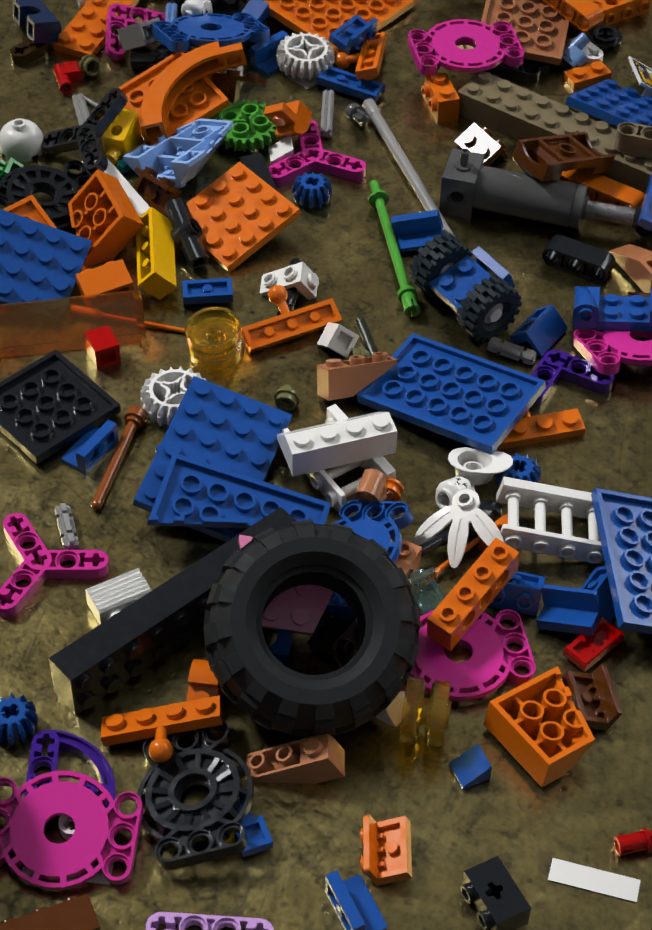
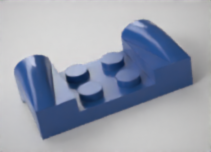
[573,286,652,331]

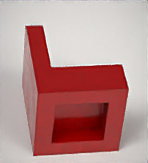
[84,326,121,370]

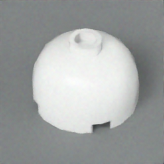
[0,118,44,163]

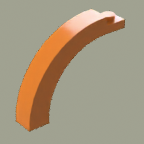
[139,41,247,142]

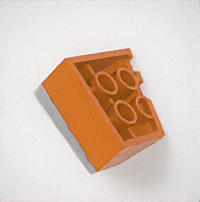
[68,169,144,267]
[483,666,595,787]

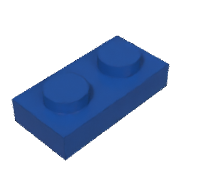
[182,278,233,305]

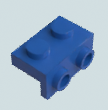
[328,14,379,55]

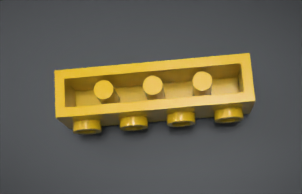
[136,207,177,300]

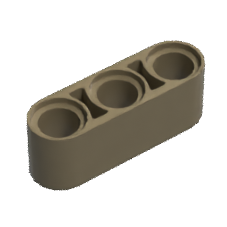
[614,122,652,159]

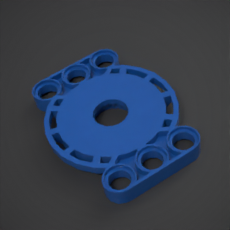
[153,13,270,53]
[323,500,414,616]

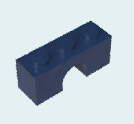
[13,0,61,44]

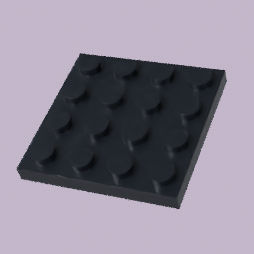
[0,349,121,464]

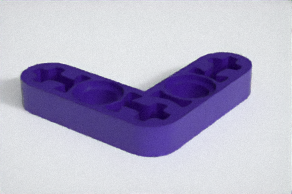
[531,350,614,407]

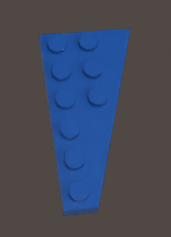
[147,452,331,529]

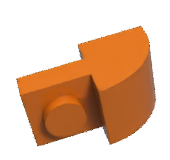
[186,659,221,701]

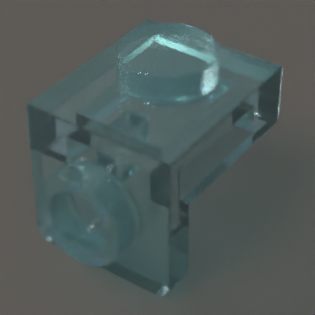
[408,567,445,616]

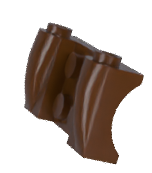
[512,132,615,182]

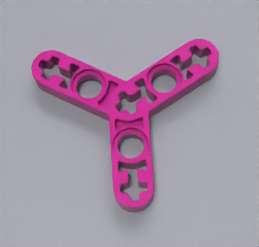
[268,119,366,187]
[0,513,110,618]

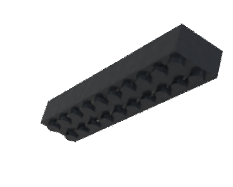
[49,507,296,715]

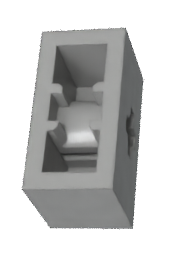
[117,17,160,51]

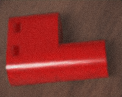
[53,61,83,94]

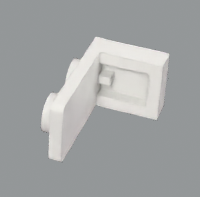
[260,262,319,300]

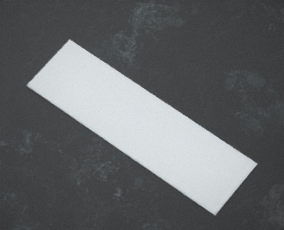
[548,858,641,902]

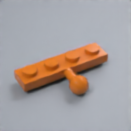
[334,32,387,80]
[240,285,342,353]
[495,408,586,451]
[100,695,223,763]

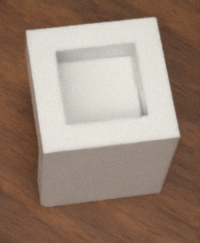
[317,322,359,358]

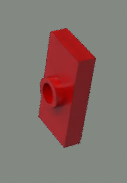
[563,617,625,672]

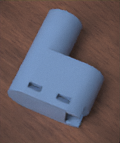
[561,32,590,69]

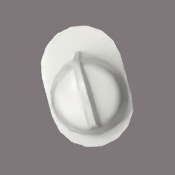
[448,447,513,486]

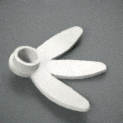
[412,489,504,568]

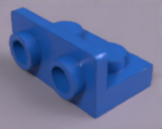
[489,571,545,616]

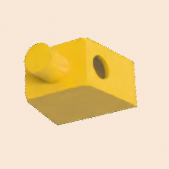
[103,108,143,165]

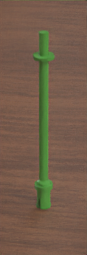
[368,180,420,317]

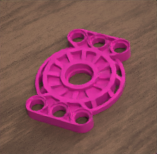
[407,19,524,76]
[573,329,652,375]
[401,609,536,702]
[0,771,143,890]

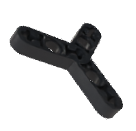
[41,88,128,175]

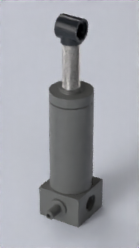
[439,148,652,237]

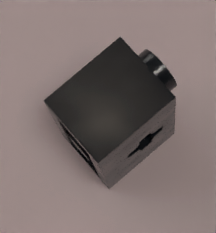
[460,856,531,930]

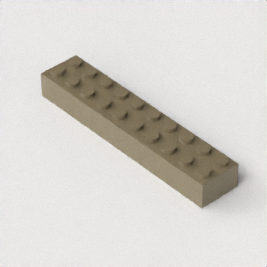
[457,71,652,194]

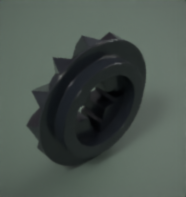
[588,26,623,51]

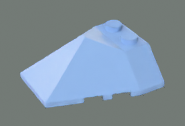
[123,118,234,189]

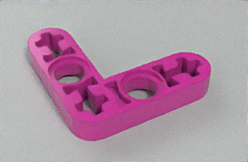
[105,3,165,61]

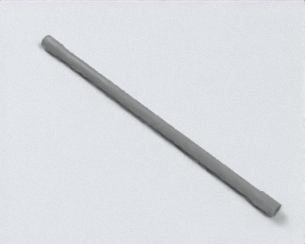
[362,98,455,236]

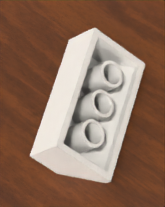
[277,412,398,477]

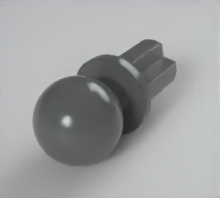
[345,103,370,126]

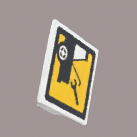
[628,56,652,96]

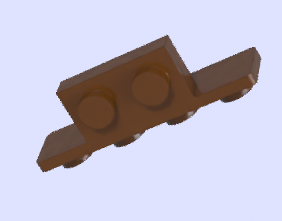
[207,69,267,103]

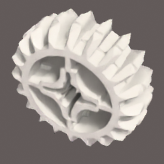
[276,32,335,81]
[140,366,206,426]

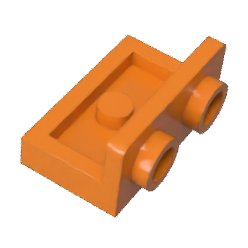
[360,814,412,886]

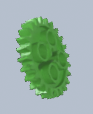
[211,99,278,152]

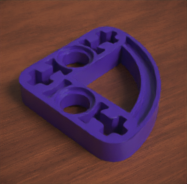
[24,730,116,809]

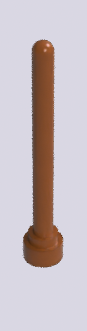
[91,405,148,510]

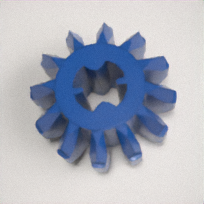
[292,171,332,209]
[495,452,542,486]
[0,693,38,747]

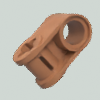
[355,469,389,515]

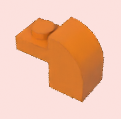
[264,100,313,138]

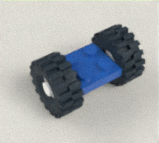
[409,233,522,342]

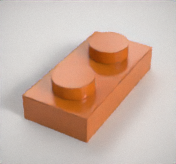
[563,61,612,91]

